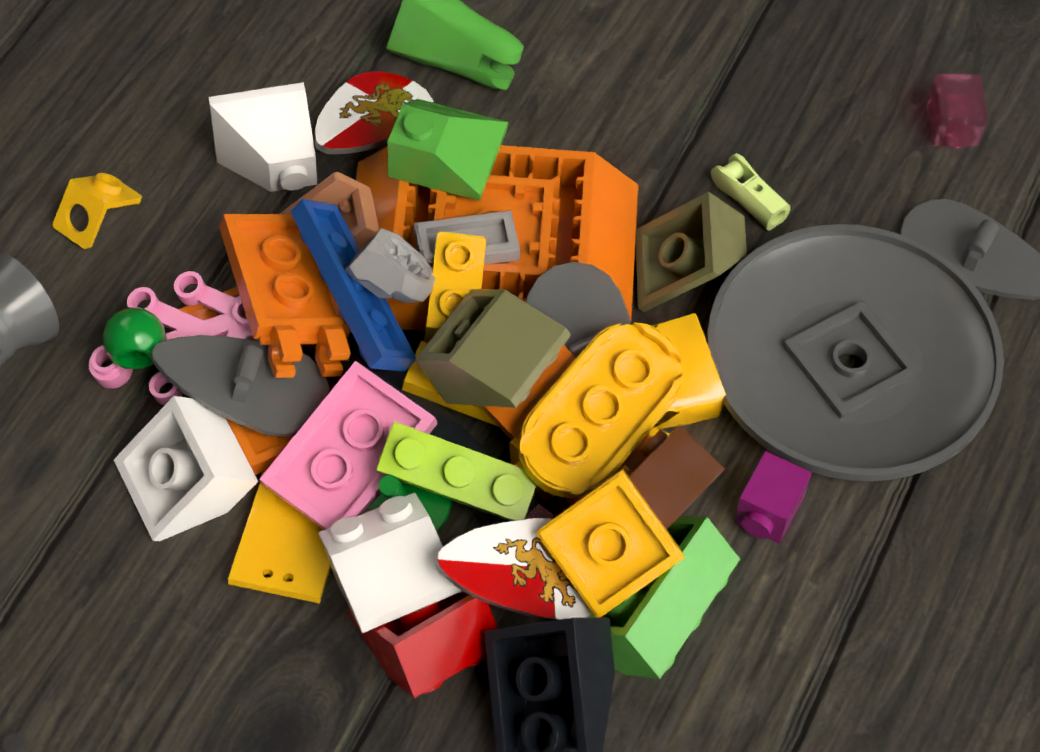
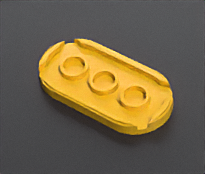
[518,322,684,498]

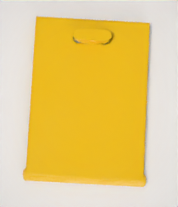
[228,472,331,603]

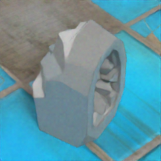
[345,228,435,303]

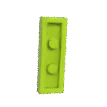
[375,421,536,522]

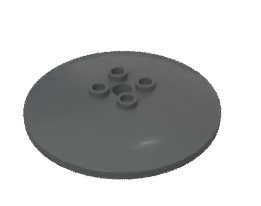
[707,224,1004,481]

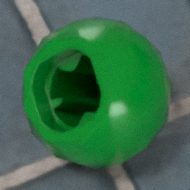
[102,307,167,369]

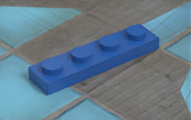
[290,199,416,371]

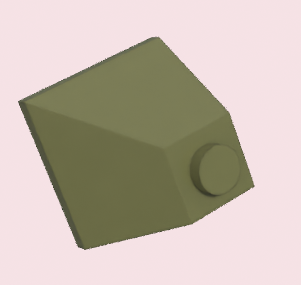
[635,192,747,312]

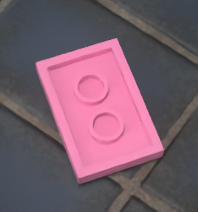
[259,361,437,530]

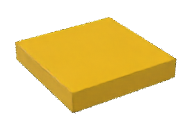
[535,469,685,618]

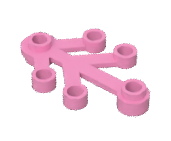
[89,271,259,405]

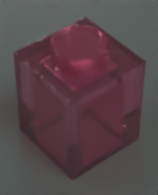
[927,74,988,148]

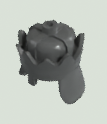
[0,253,59,367]

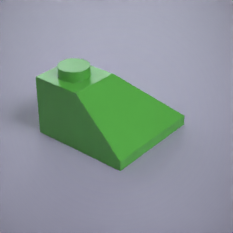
[387,99,508,201]

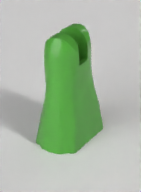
[386,0,524,90]

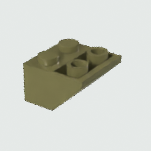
[415,289,571,408]

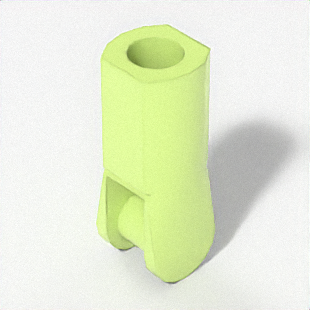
[711,153,790,231]

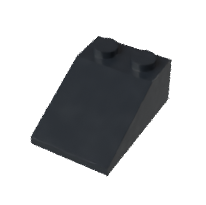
[484,617,615,752]

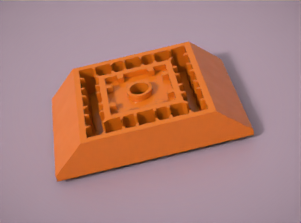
[356,145,638,331]

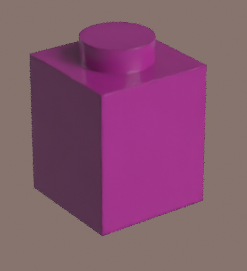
[734,451,812,544]

